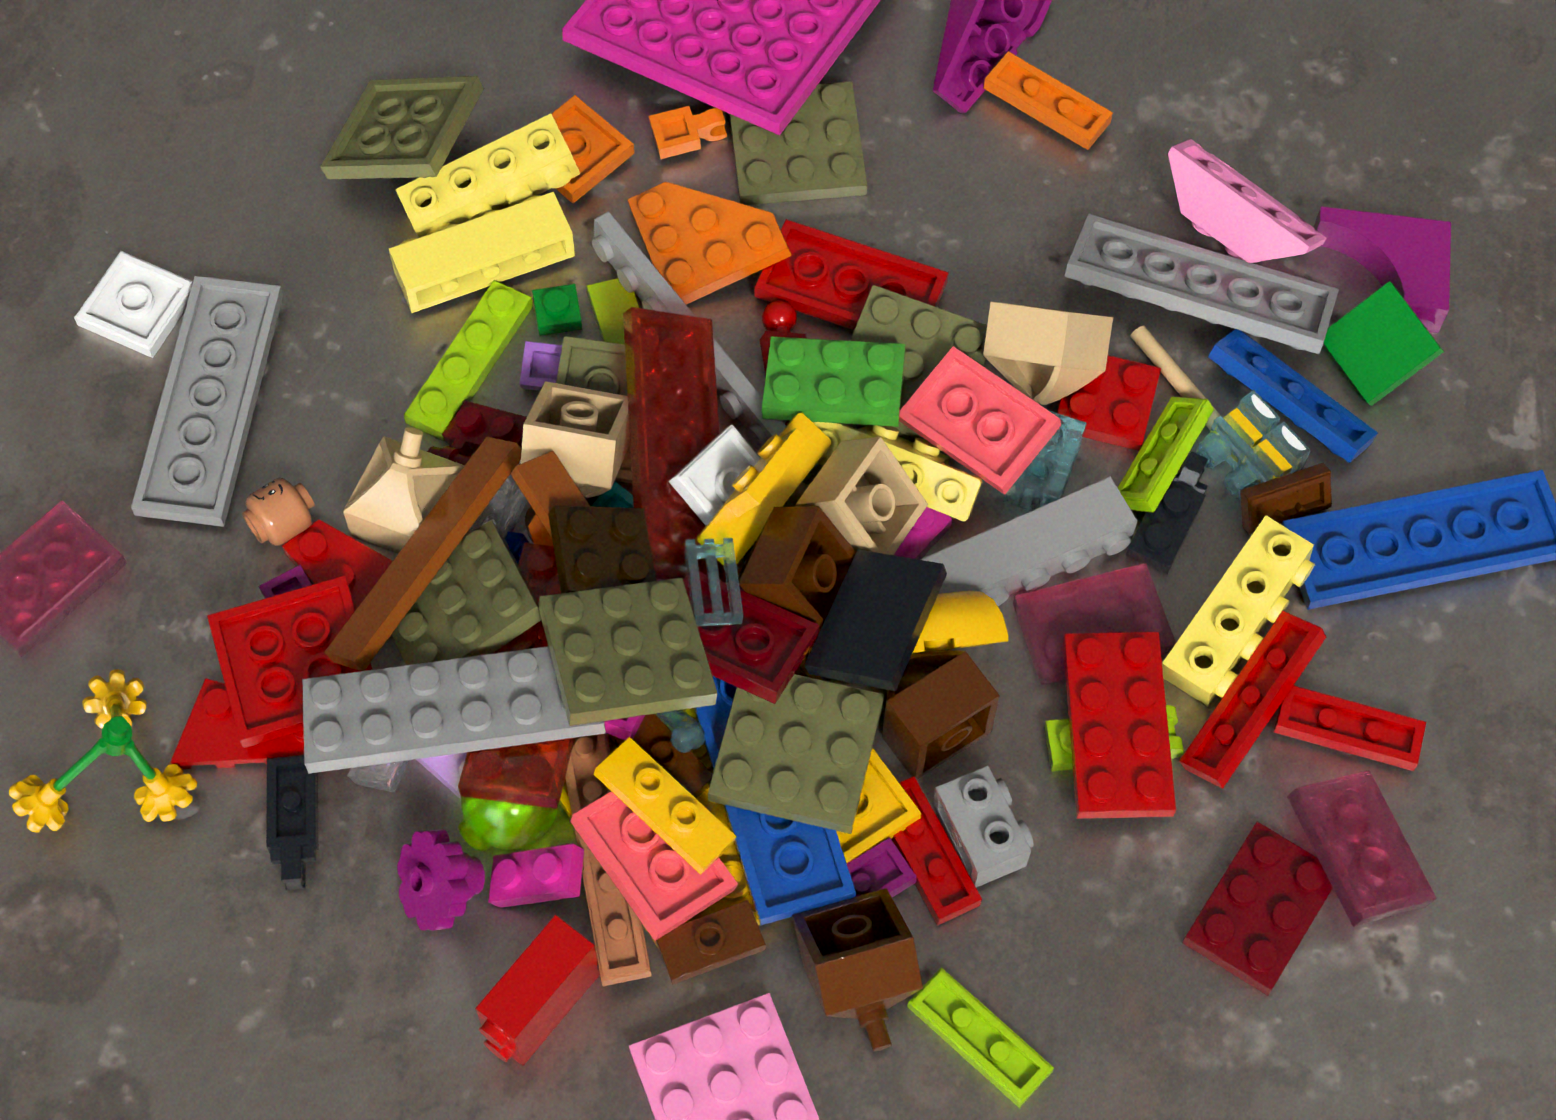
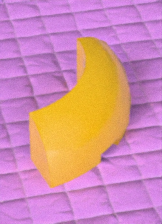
[809,590,1009,654]

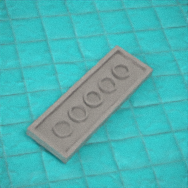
[1064,214,1339,354]
[131,276,283,527]
[302,646,606,774]

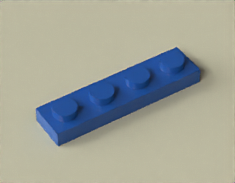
[1208,329,1378,463]

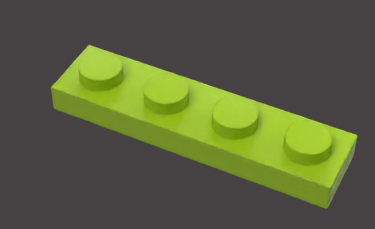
[404,280,533,442]

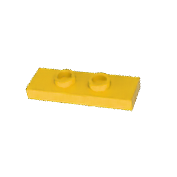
[593,737,737,875]

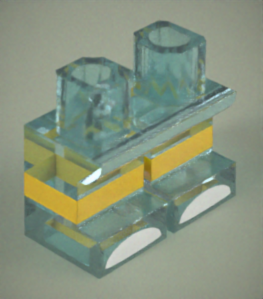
[1196,390,1311,500]

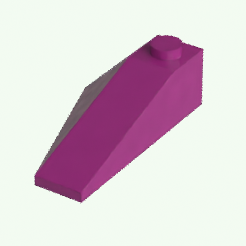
[932,0,1052,113]

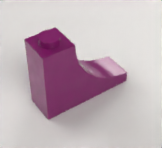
[1314,206,1451,333]

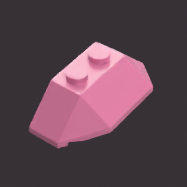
[1168,139,1327,263]

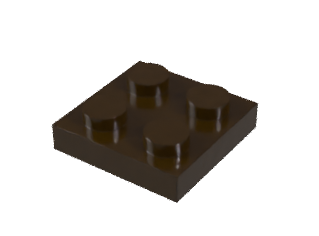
[548,505,657,593]

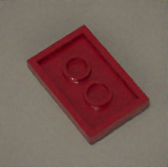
[683,568,820,704]
[1182,821,1342,996]

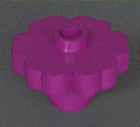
[397,829,485,931]

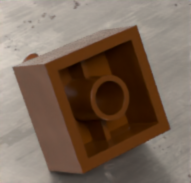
[737,506,856,634]
[881,650,1000,780]
[792,888,923,1051]

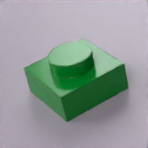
[532,284,583,336]

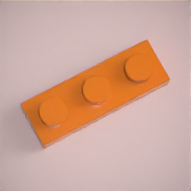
[984,51,1113,150]

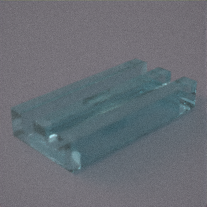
[684,538,743,626]

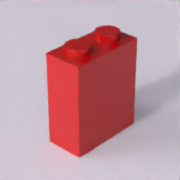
[475,915,600,1066]

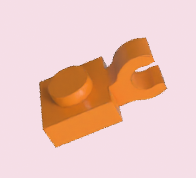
[649,106,727,159]

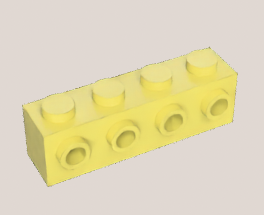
[395,113,580,238]
[389,192,575,313]
[1162,516,1315,707]

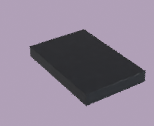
[805,549,947,691]

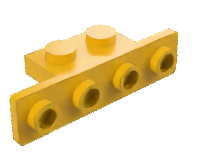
[697,413,832,569]

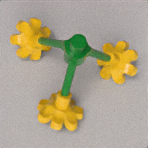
[9,669,198,833]

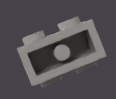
[933,766,1033,888]

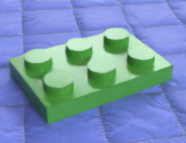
[762,337,905,427]

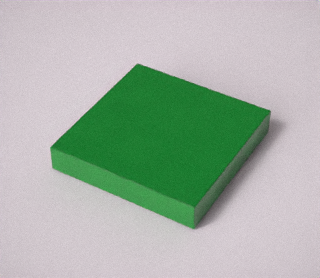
[1324,281,1445,406]

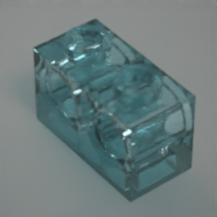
[1003,410,1087,511]

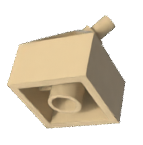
[983,302,1113,405]
[521,381,635,498]
[343,427,465,554]
[790,437,928,555]

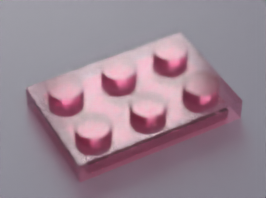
[0,500,127,657]
[1013,563,1176,685]
[1287,770,1437,927]

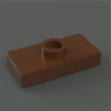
[1240,463,1332,535]
[615,714,713,798]
[656,900,766,985]

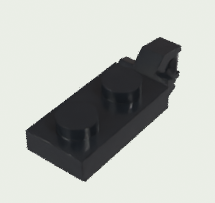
[1126,452,1208,574]
[266,755,319,890]

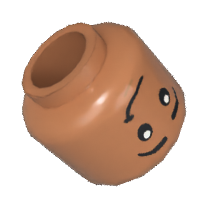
[242,477,315,546]

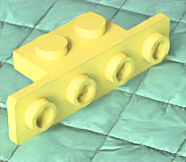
[813,422,982,521]

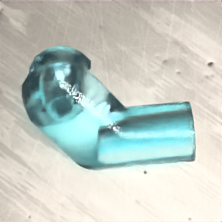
[656,710,706,753]

